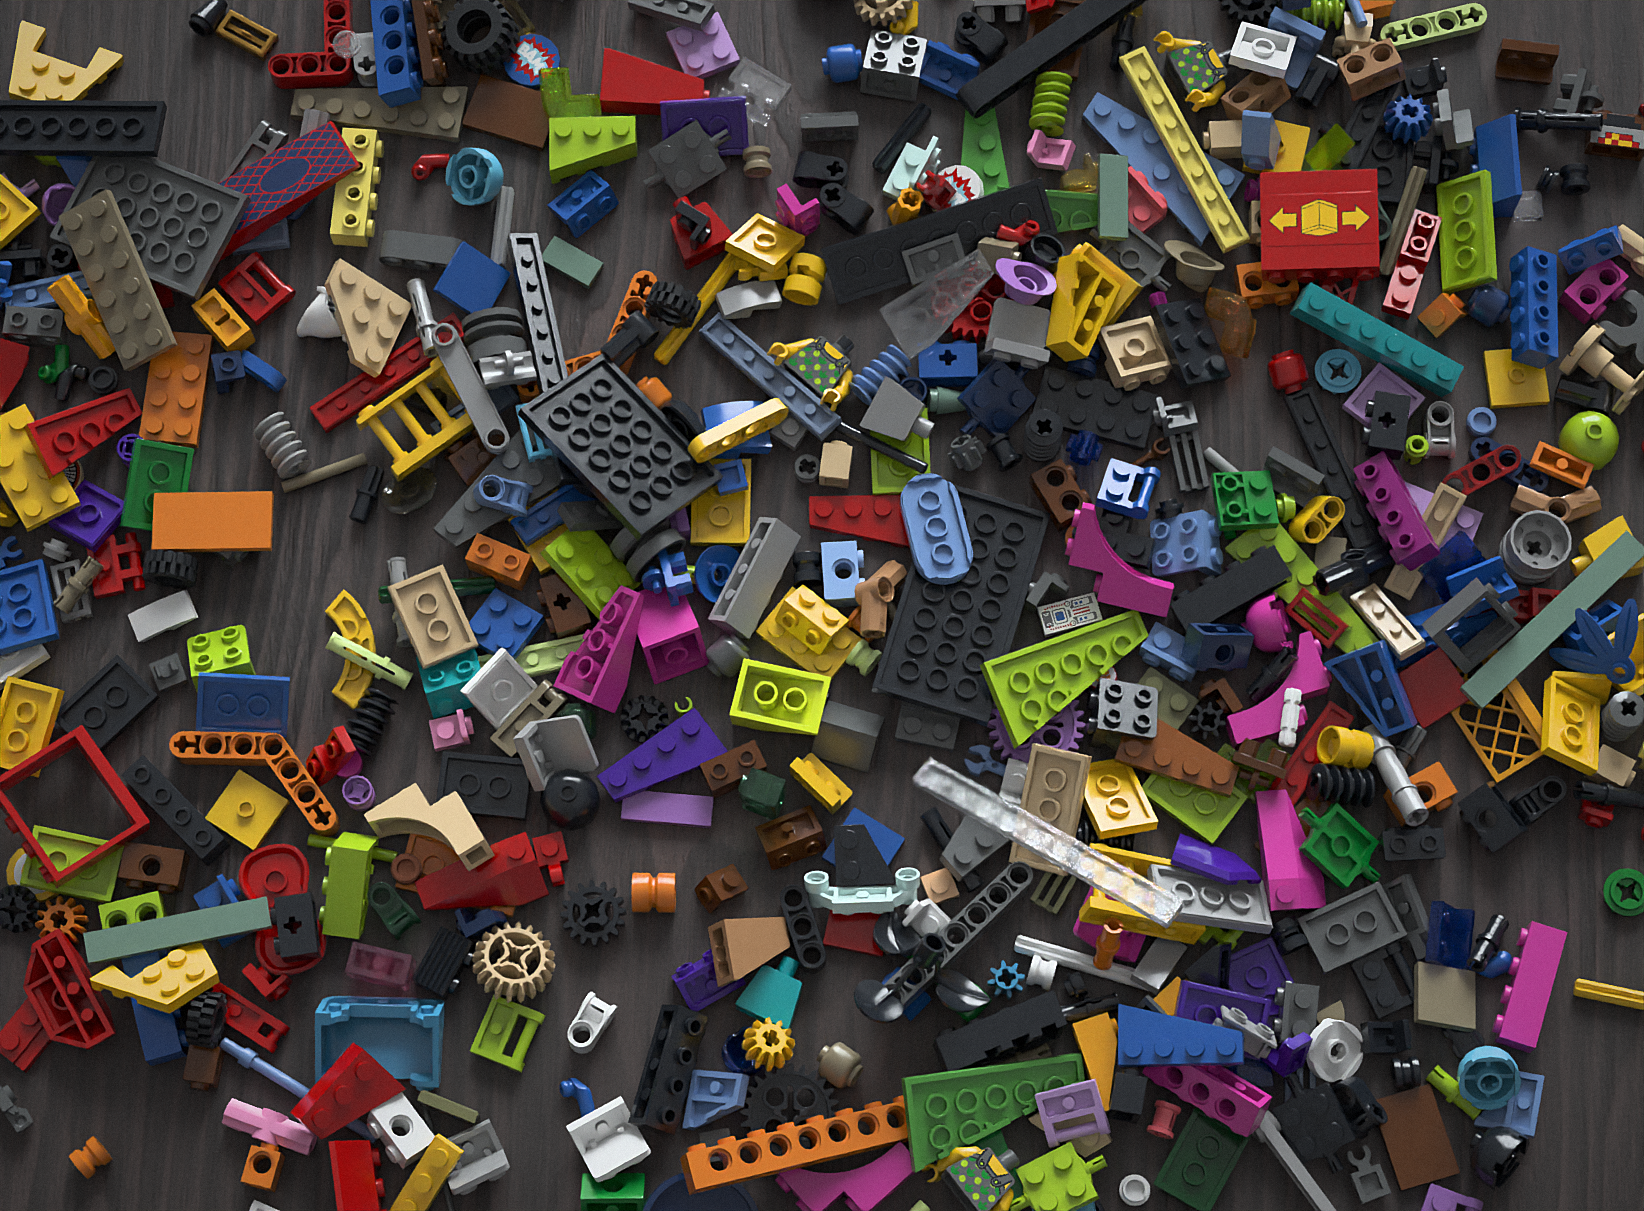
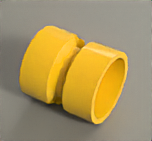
[782,253,827,306]
[1317,725,1375,770]

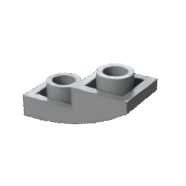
[715,280,782,319]

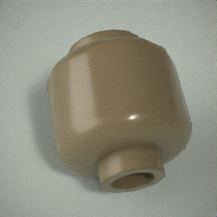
[816,1042,864,1089]

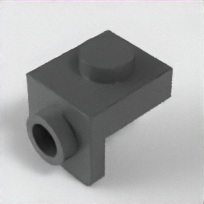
[1152,397,1199,437]
[1024,571,1070,614]

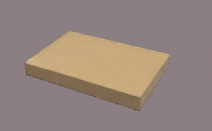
[387,564,479,670]

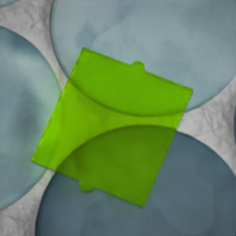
[1304,123,1356,171]

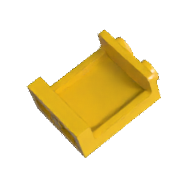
[1053,242,1143,327]

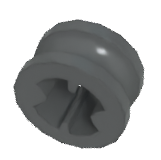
[794,454,820,484]

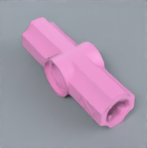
[222,1098,317,1156]

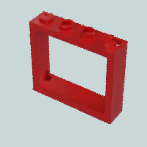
[0,725,150,888]

